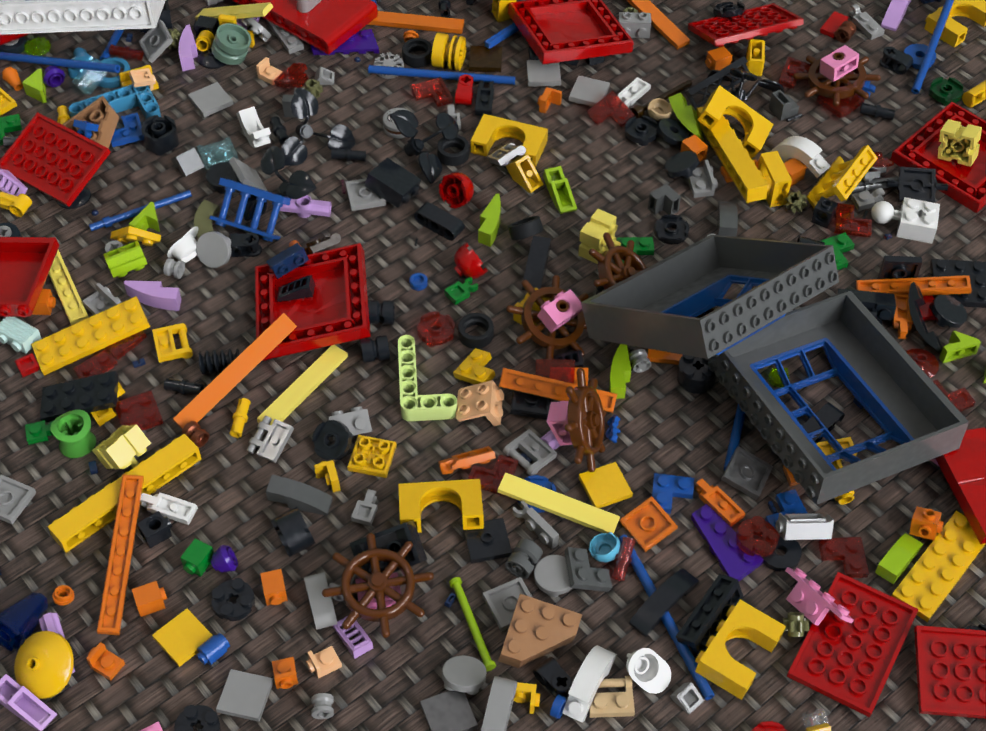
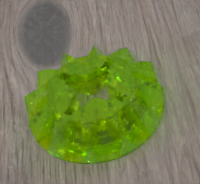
[24,36,51,56]

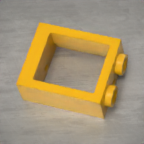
[758,151,792,207]

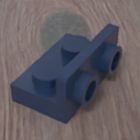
[266,243,309,279]

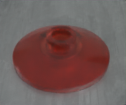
[871,152,894,167]
[906,349,939,378]

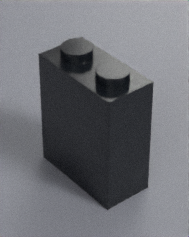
[364,157,421,208]

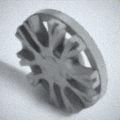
[374,52,404,79]

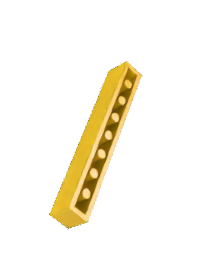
[697,106,769,203]
[47,433,201,553]

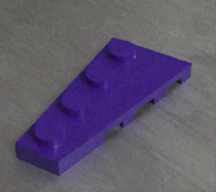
[310,29,379,55]
[691,504,764,581]

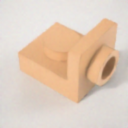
[256,57,283,85]
[129,68,156,91]
[306,646,342,679]

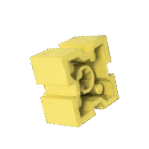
[938,119,982,167]
[578,209,621,264]
[92,424,151,470]

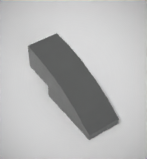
[717,201,738,237]
[266,475,333,515]

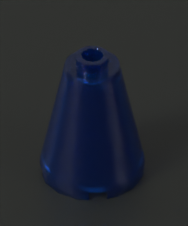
[0,593,48,652]

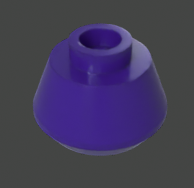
[43,66,65,87]
[211,545,238,573]

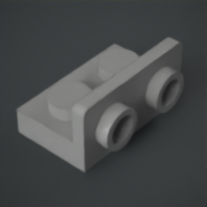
[687,160,718,198]

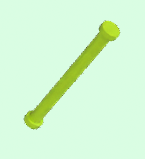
[449,577,496,671]

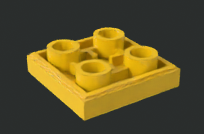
[347,435,397,478]
[579,462,633,508]
[152,608,213,667]

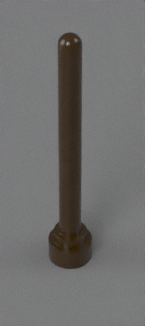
[629,80,692,118]

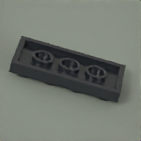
[40,371,119,422]

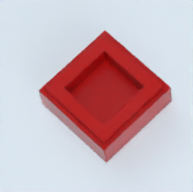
[14,353,41,377]

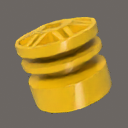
[431,32,466,71]

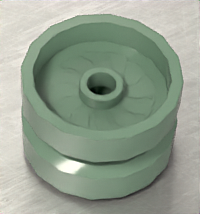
[211,23,251,65]

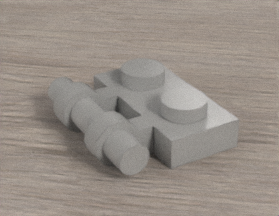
[246,416,294,463]

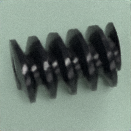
[199,349,240,375]

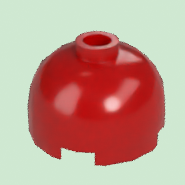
[439,172,474,209]
[454,242,488,279]

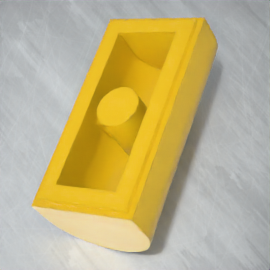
[962,80,986,108]

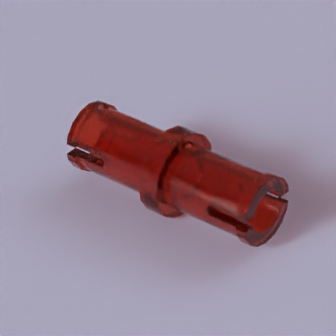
[109,44,144,61]
[611,537,636,581]

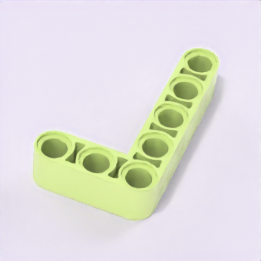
[398,335,457,421]

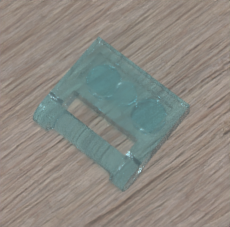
[197,137,238,169]

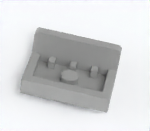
[619,12,651,38]
[82,283,122,315]
[328,406,372,440]

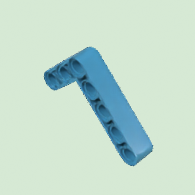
[69,84,161,119]

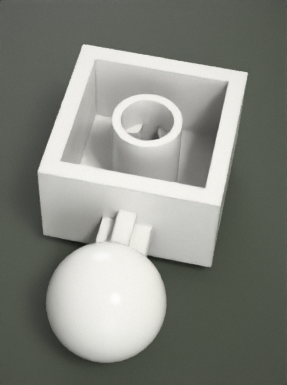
[871,197,940,244]

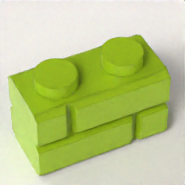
[103,240,148,278]

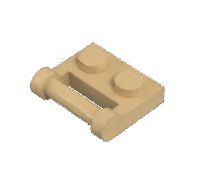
[589,676,635,718]

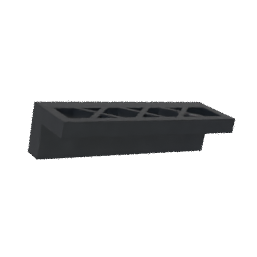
[685,56,750,110]
[676,574,743,658]

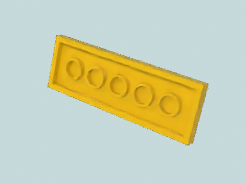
[31,296,150,376]
[891,511,986,622]

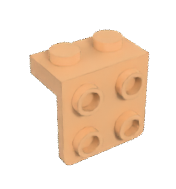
[456,380,504,426]

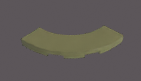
[194,199,219,239]

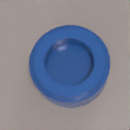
[409,273,428,291]
[550,695,567,719]

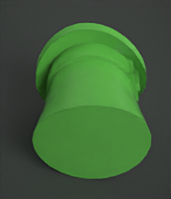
[50,410,96,458]

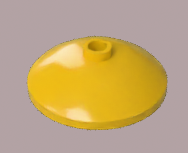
[14,631,74,699]

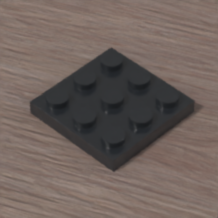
[930,259,986,308]

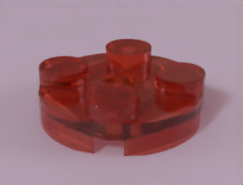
[417,311,455,347]
[736,516,780,557]

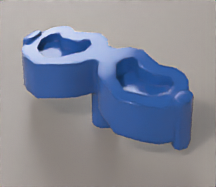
[605,414,621,443]

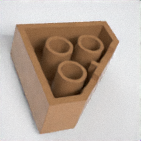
[62,95,119,149]
[498,594,582,668]

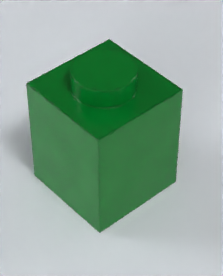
[180,538,214,577]

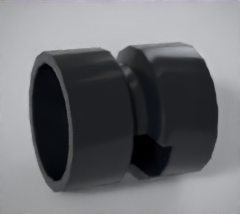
[368,300,395,325]
[360,335,390,363]

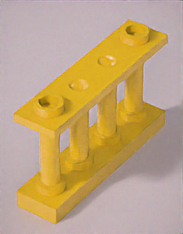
[806,145,878,208]

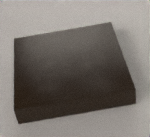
[469,45,502,72]

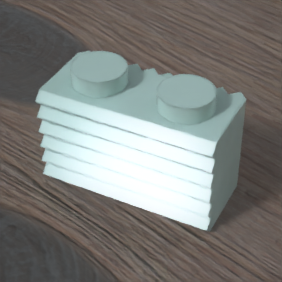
[0,316,42,354]

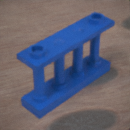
[209,178,291,242]

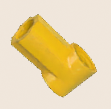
[0,191,32,217]

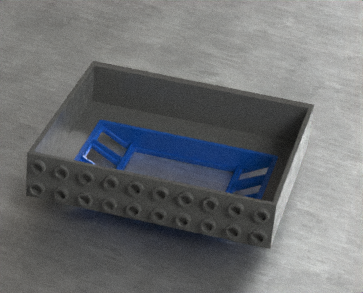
[581,235,839,359]
[708,291,969,505]

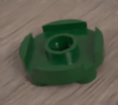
[929,77,964,106]

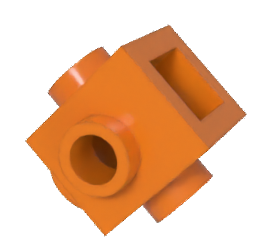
[909,506,944,541]

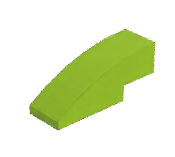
[668,93,704,141]
[543,166,577,214]
[478,193,501,247]
[609,344,631,399]
[875,533,924,584]

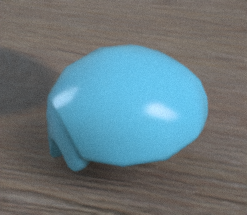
[589,532,621,563]

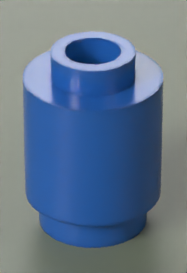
[196,633,230,665]

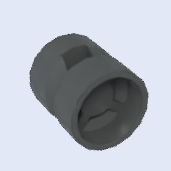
[505,539,543,579]

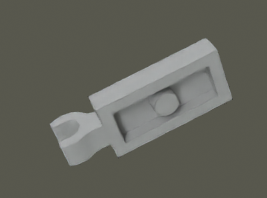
[849,4,885,40]
[512,501,559,549]

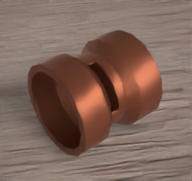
[835,21,856,43]
[181,421,210,448]

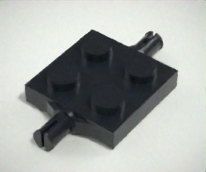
[886,167,948,203]

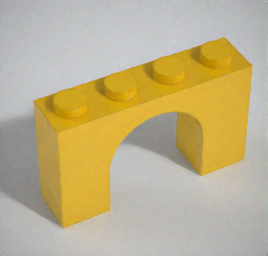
[924,0,986,48]
[697,85,774,159]
[471,114,548,168]
[398,479,484,533]
[695,599,786,700]

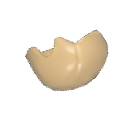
[647,98,673,122]

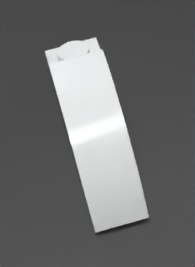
[237,106,271,148]
[770,136,831,178]
[562,645,617,723]

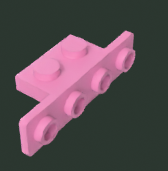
[785,567,854,626]

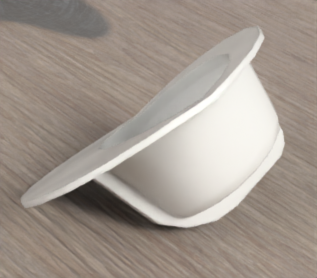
[167,226,199,263]
[626,648,671,694]

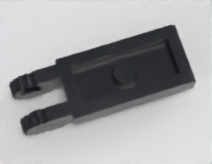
[475,81,494,116]

